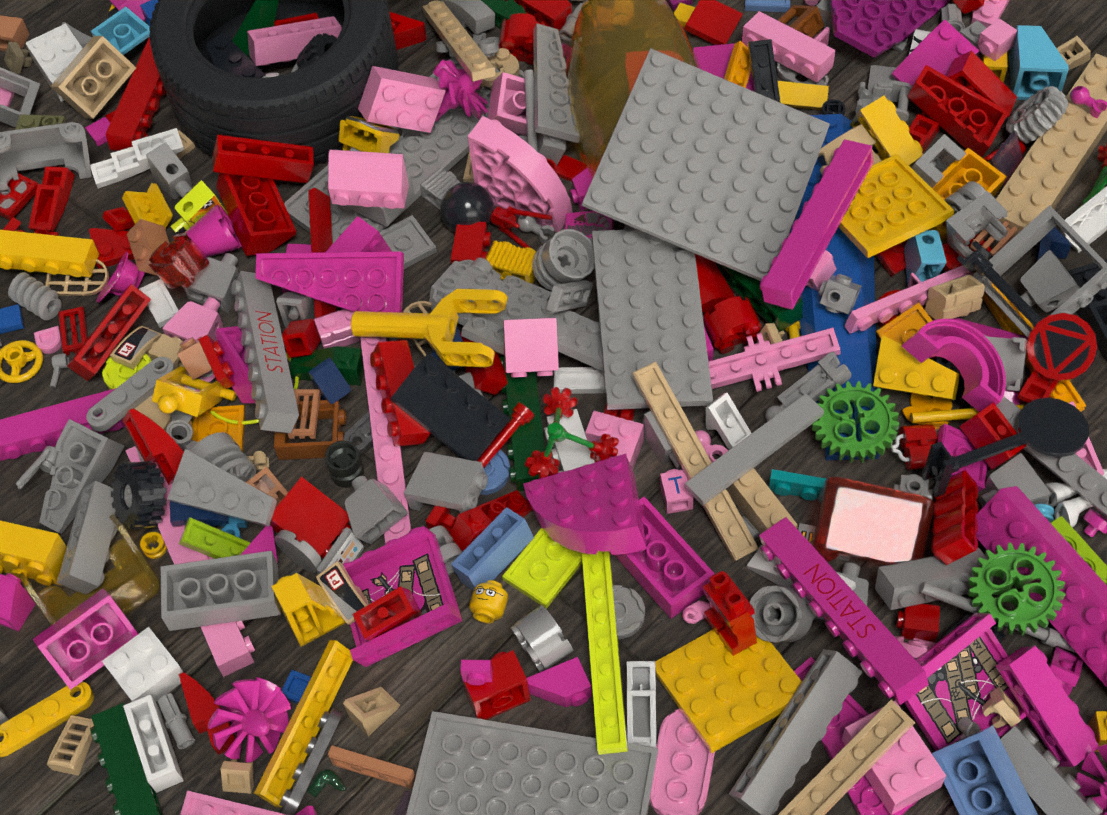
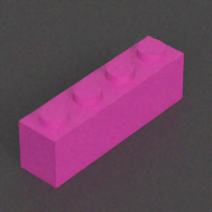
[996,646,1100,767]

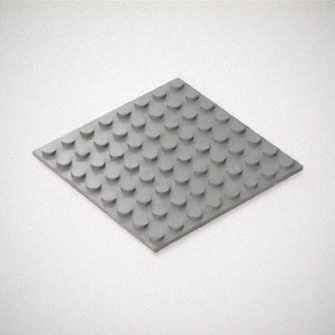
[581,48,830,281]

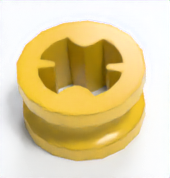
[140,532,167,559]

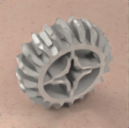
[1006,86,1069,144]

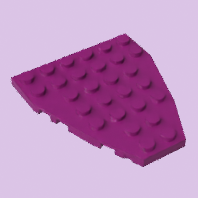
[830,0,951,58]

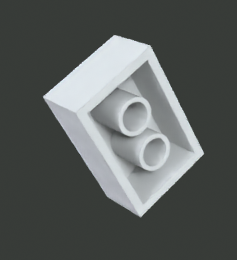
[25,23,83,102]

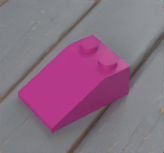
[891,20,979,86]

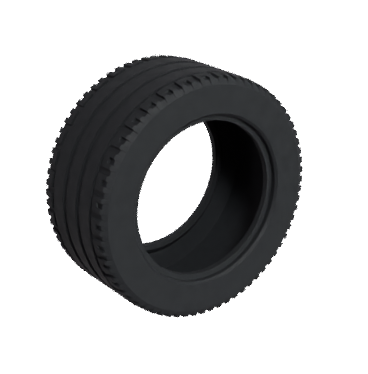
[149,0,399,166]

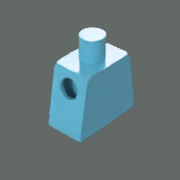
[904,230,947,284]

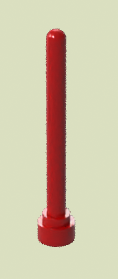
[477,402,535,468]

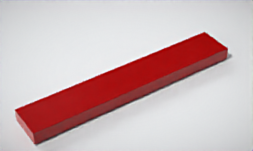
[308,188,337,319]

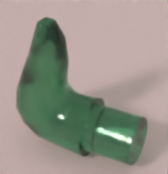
[307,769,346,798]

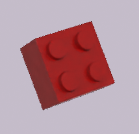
[460,650,531,720]

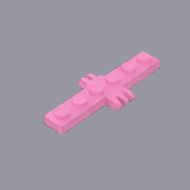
[708,328,841,392]

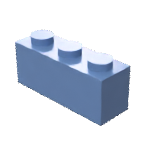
[451,507,534,590]

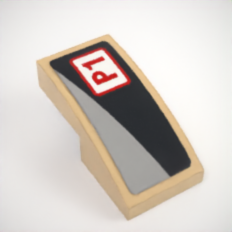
[110,326,162,369]
[316,561,369,625]

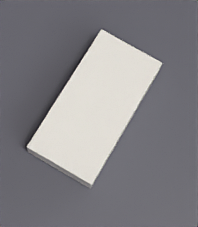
[139,279,179,328]
[554,367,605,394]

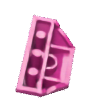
[216,326,255,403]

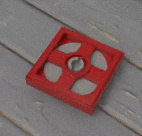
[0,173,39,220]

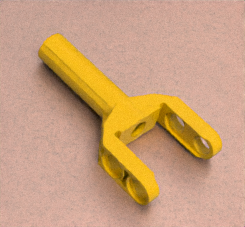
[351,289,508,367]

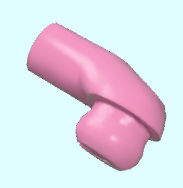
[682,601,710,624]

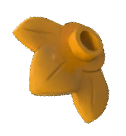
[902,393,952,429]

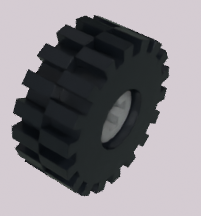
[111,461,167,530]

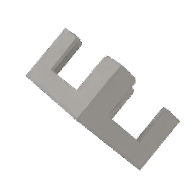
[912,134,966,188]
[946,191,1007,259]
[984,335,1027,392]

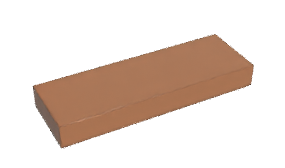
[328,745,416,789]

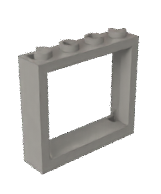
[972,205,1107,338]

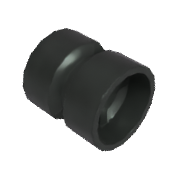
[325,440,364,488]

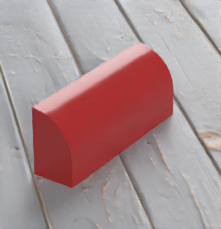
[695,254,735,314]

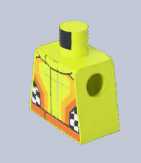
[170,180,228,237]

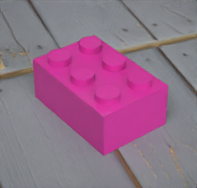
[33,589,138,690]

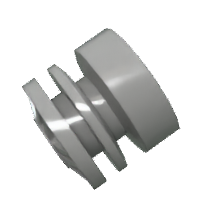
[532,229,594,291]
[190,432,256,482]

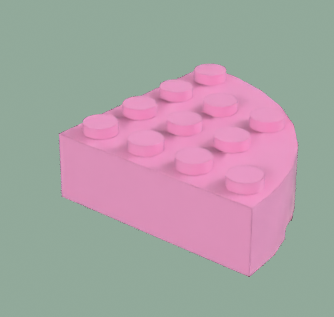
[468,116,573,233]

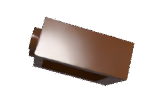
[274,400,346,460]

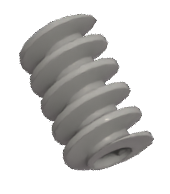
[8,272,62,320]

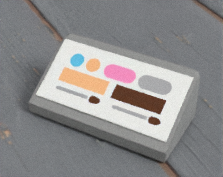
[317,527,364,575]

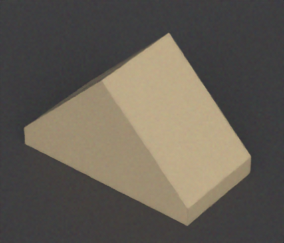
[343,687,400,737]

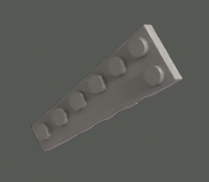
[533,24,582,143]

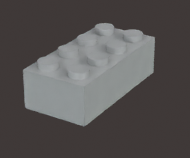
[161,551,281,631]

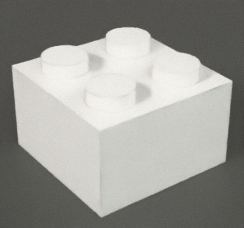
[102,627,183,702]

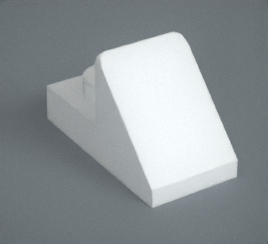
[706,393,752,450]

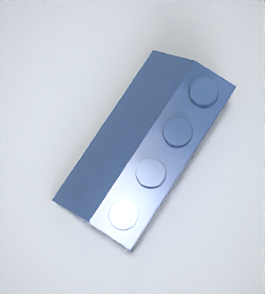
[931,725,1038,815]

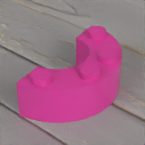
[902,319,1006,412]

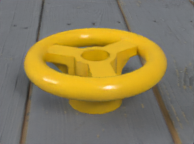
[0,340,43,383]

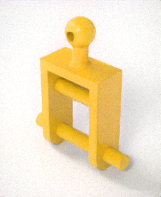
[152,366,237,417]

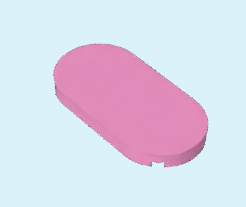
[650,709,715,815]

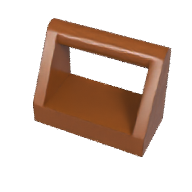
[777,5,825,38]

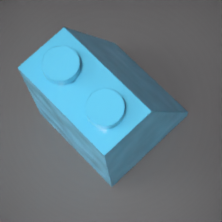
[1009,25,1069,100]

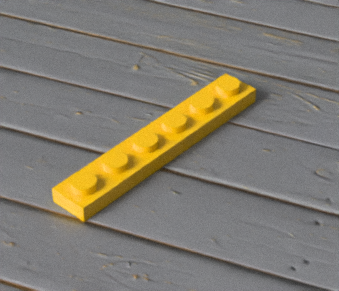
[254,640,353,807]

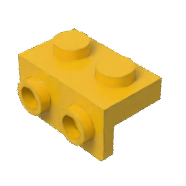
[122,183,172,229]

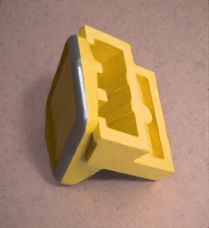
[339,116,399,153]

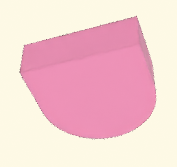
[34,326,62,354]

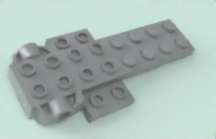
[429,258,604,372]

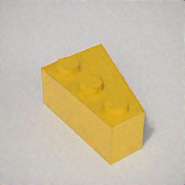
[850,95,923,167]
[873,335,960,400]
[271,573,346,647]

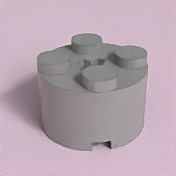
[749,585,815,643]
[510,605,574,672]

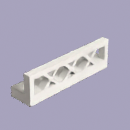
[1060,186,1107,253]

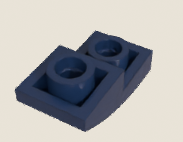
[170,501,229,527]

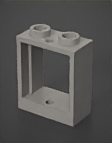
[0,67,40,127]

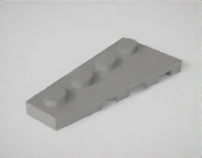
[167,449,277,527]

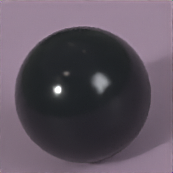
[440,182,494,233]

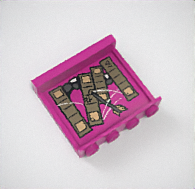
[343,526,462,667]
[904,613,1027,751]

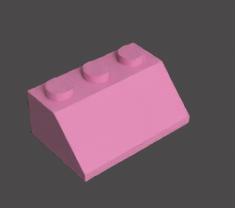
[328,150,409,209]

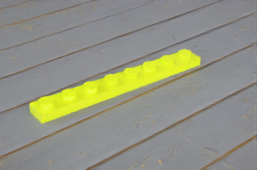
[582,551,628,755]

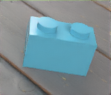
[91,7,150,55]

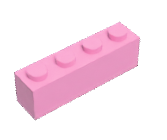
[742,11,835,83]
[247,16,342,66]

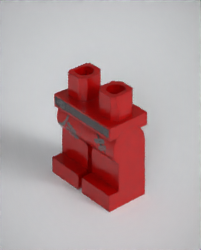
[702,571,757,656]

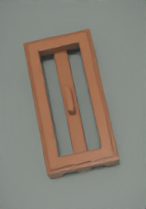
[970,219,1017,256]
[288,389,321,439]

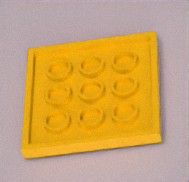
[838,154,954,258]
[655,630,802,754]

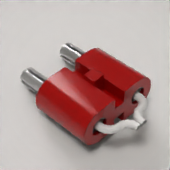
[891,424,939,470]

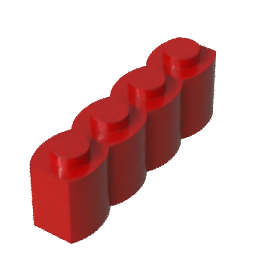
[931,470,978,565]

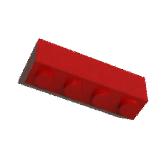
[216,173,296,256]

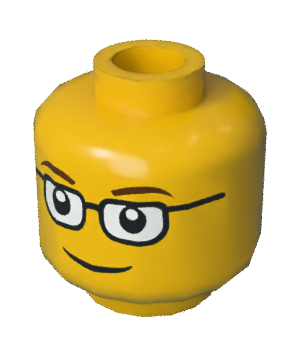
[469,580,508,624]

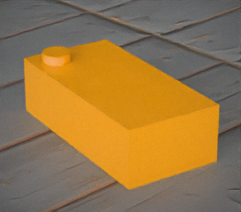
[928,148,1007,244]

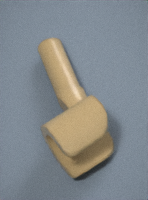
[247,451,269,470]

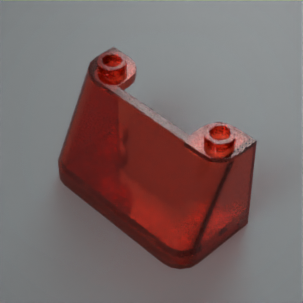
[810,477,934,565]

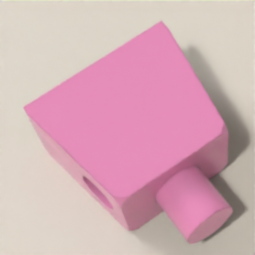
[162,297,223,341]

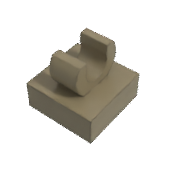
[4,42,32,74]

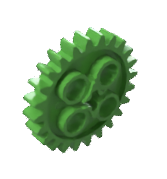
[812,381,899,463]
[968,543,1065,636]

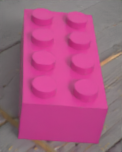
[615,497,715,619]

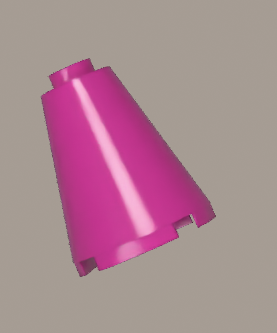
[171,205,242,264]

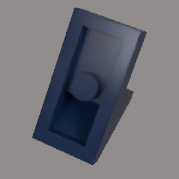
[1035,227,1071,263]
[309,357,351,404]

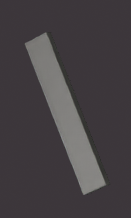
[685,394,824,506]

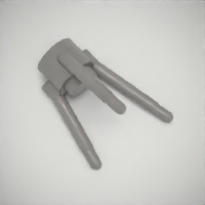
[16,446,58,489]

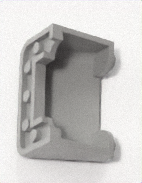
[0,122,92,191]

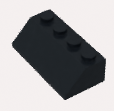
[390,353,510,461]

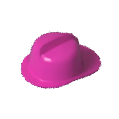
[96,252,144,302]

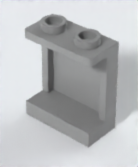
[404,452,488,513]

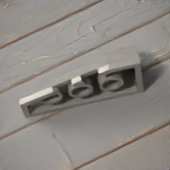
[39,419,124,534]

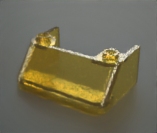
[18,514,159,625]

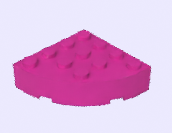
[523,454,647,555]

